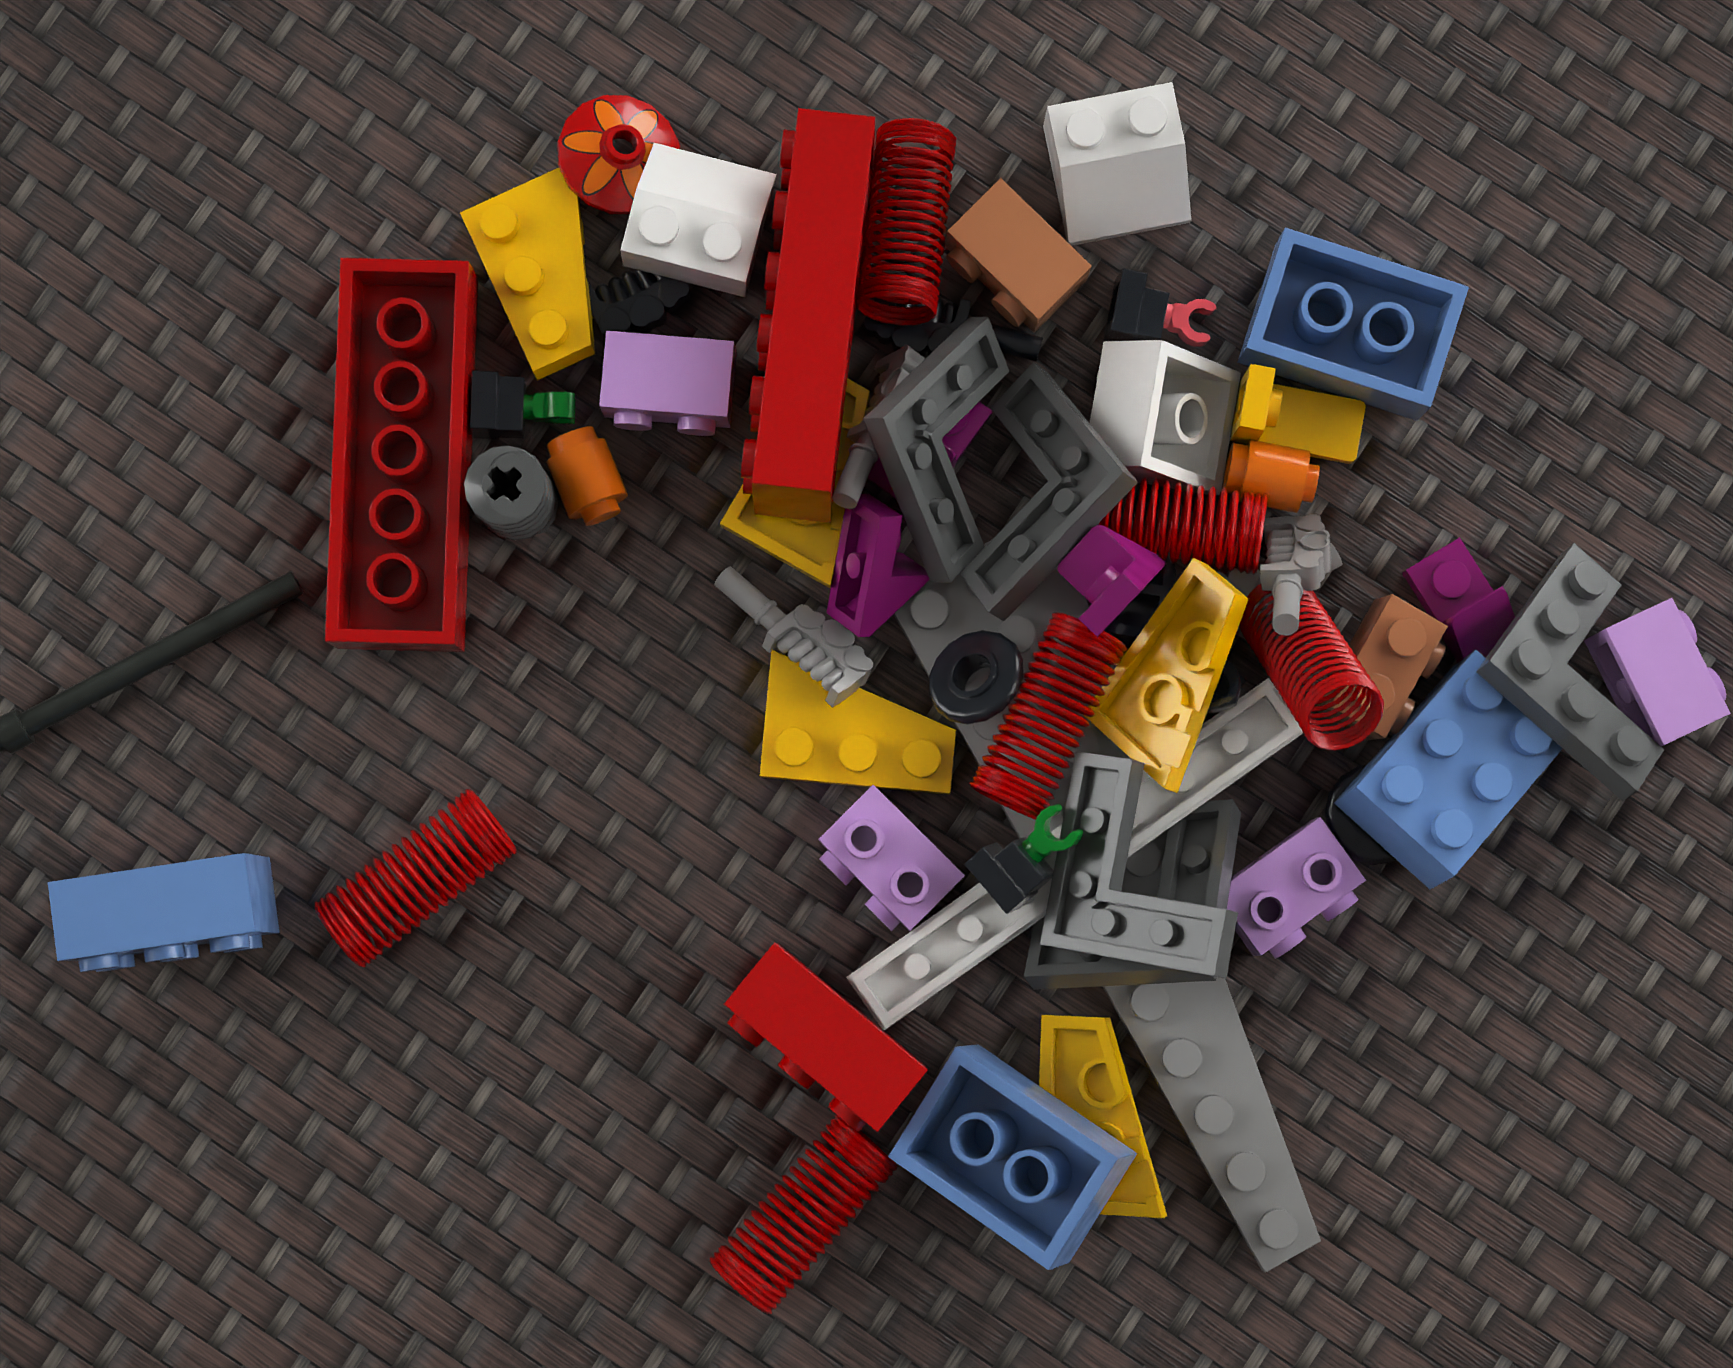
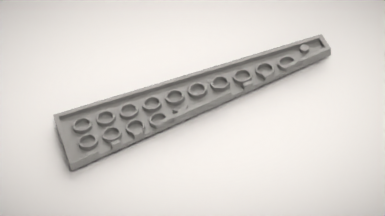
[893,541,1321,1273]

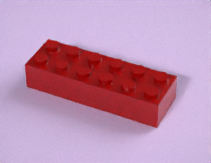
[741,108,875,523]
[325,258,478,652]

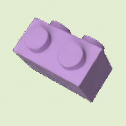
[599,331,737,436]
[1584,598,1731,746]
[818,785,965,931]
[1227,817,1366,959]

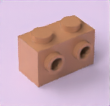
[945,178,1092,333]
[1315,594,1448,740]

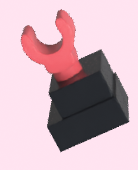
[1103,268,1216,347]

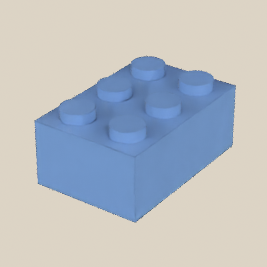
[1237,227,1469,421]
[1334,650,1563,889]
[48,853,280,972]
[888,1044,1138,1270]

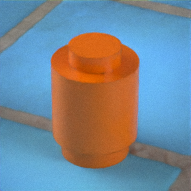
[546,426,628,526]
[1223,439,1320,513]

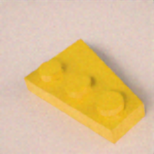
[460,168,595,381]
[720,379,870,589]
[1084,558,1249,793]
[760,650,956,795]
[1039,1015,1167,1218]

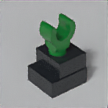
[470,371,576,439]
[965,804,1084,914]

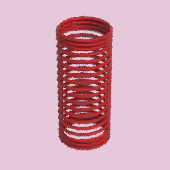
[856,118,957,325]
[1099,475,1268,575]
[1239,584,1384,751]
[970,612,1127,820]
[314,789,517,967]
[710,1114,897,1314]

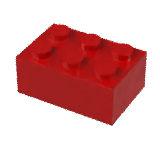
[724,942,928,1132]

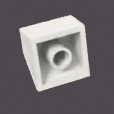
[1043,82,1191,246]
[620,143,777,297]
[1090,340,1241,495]

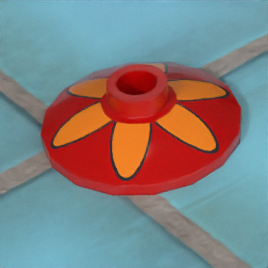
[557,95,680,214]

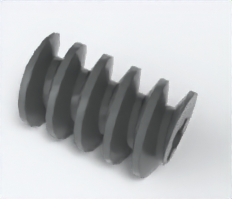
[464,445,559,540]

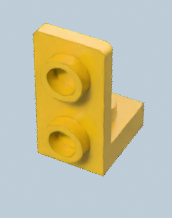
[1230,364,1366,464]

